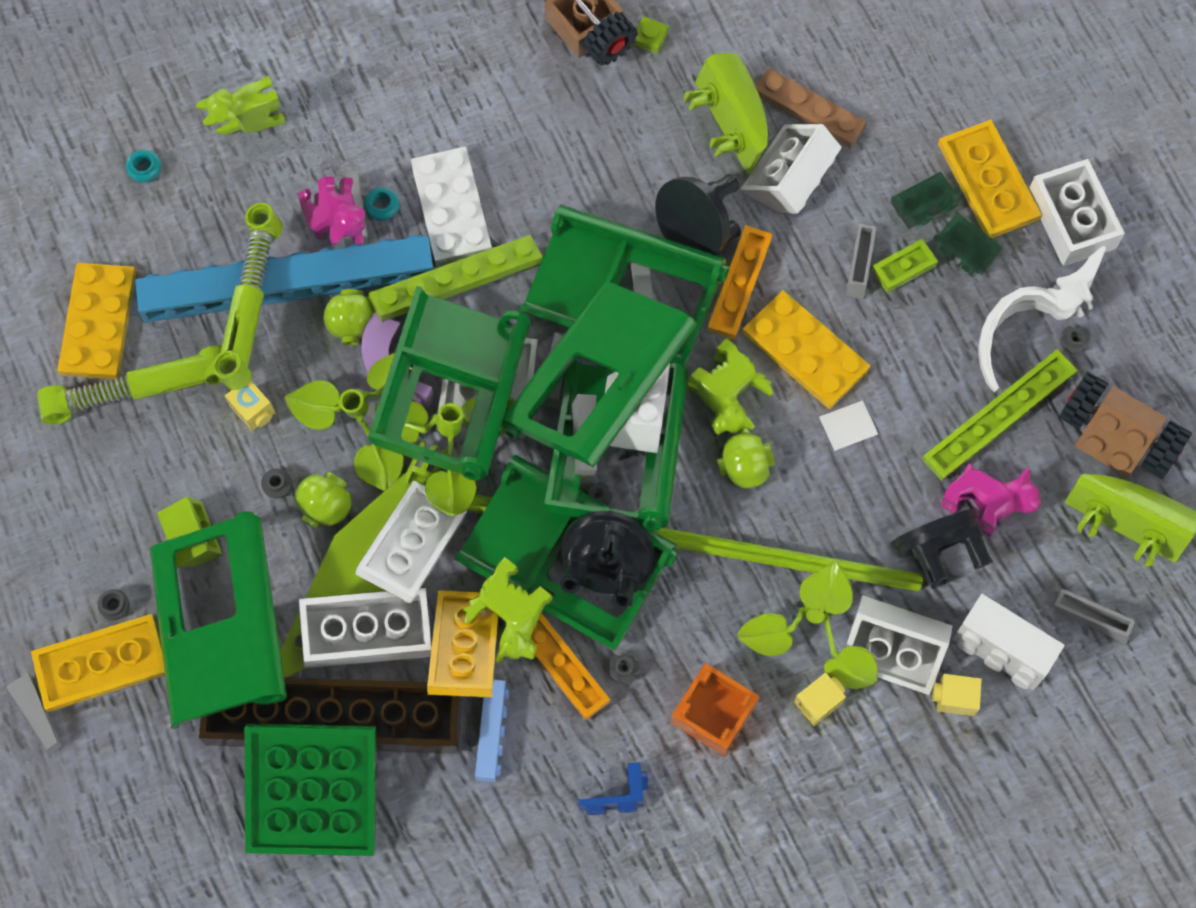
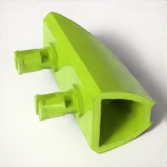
[684,53,768,174]
[1064,473,1196,567]

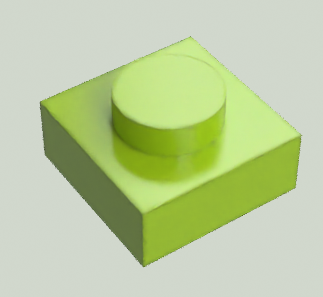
[632,16,669,54]

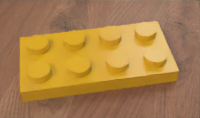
[938,119,1042,240]
[57,263,137,380]
[742,290,871,410]
[427,590,499,697]
[31,614,165,712]

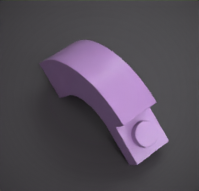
[361,312,434,408]

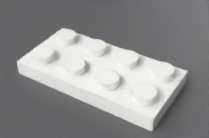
[410,146,492,265]
[355,481,468,604]

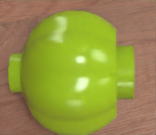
[324,289,375,346]
[717,432,775,489]
[295,471,351,529]

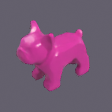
[298,176,365,245]
[941,464,1042,537]

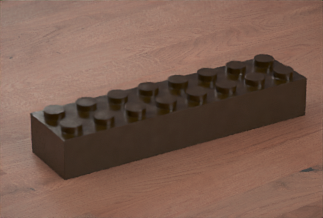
[199,678,462,754]

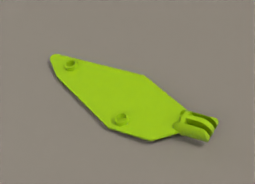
[280,439,448,678]

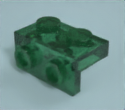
[890,172,962,229]
[933,212,1004,276]

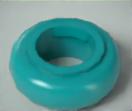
[126,150,161,183]
[364,187,399,221]

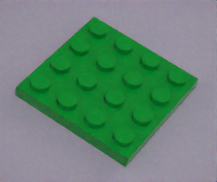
[244,724,376,856]

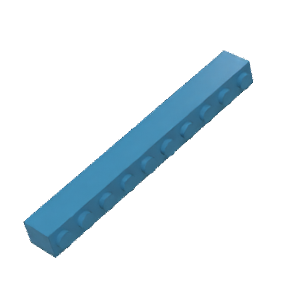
[135,235,434,323]

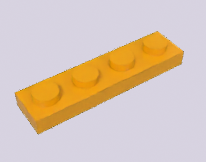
[707,225,773,340]
[531,613,611,721]

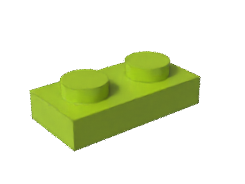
[871,239,938,293]

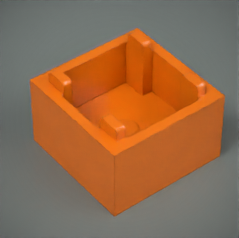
[671,663,759,756]

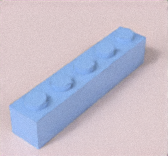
[475,680,509,782]

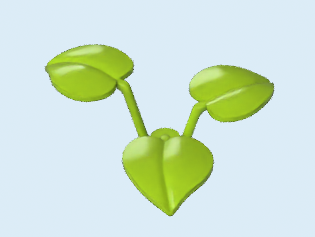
[285,353,417,491]
[375,397,515,516]
[737,561,878,689]

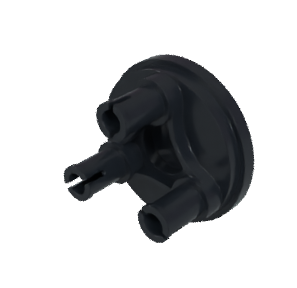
[655,174,741,255]
[890,508,993,589]
[560,511,655,609]

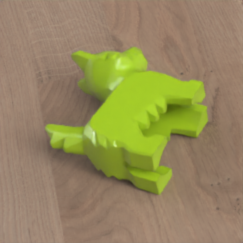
[196,75,286,135]
[686,338,773,435]
[464,557,553,664]

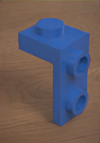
[579,762,649,815]

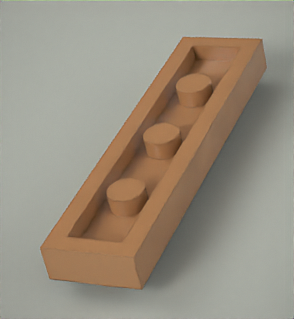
[755,68,866,148]

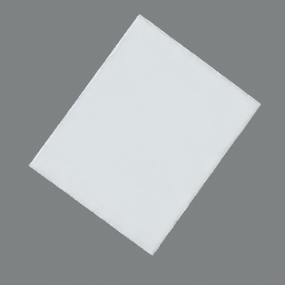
[819,400,878,451]

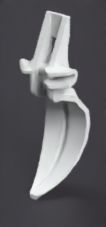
[978,246,1106,393]

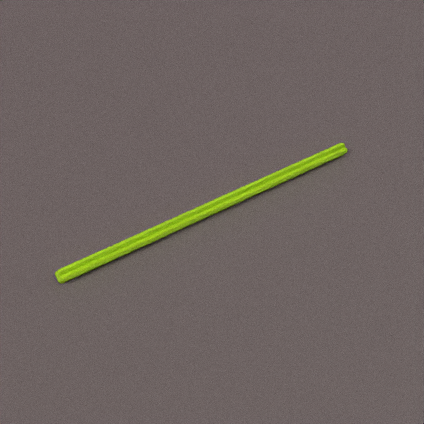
[467,495,923,591]

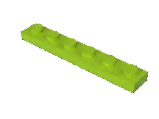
[369,235,543,322]
[922,349,1078,481]

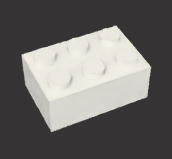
[1029,159,1125,267]
[952,594,1065,690]

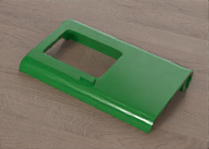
[519,204,730,367]
[502,281,697,467]
[368,286,531,481]
[544,360,688,531]
[454,455,679,651]
[150,511,287,729]

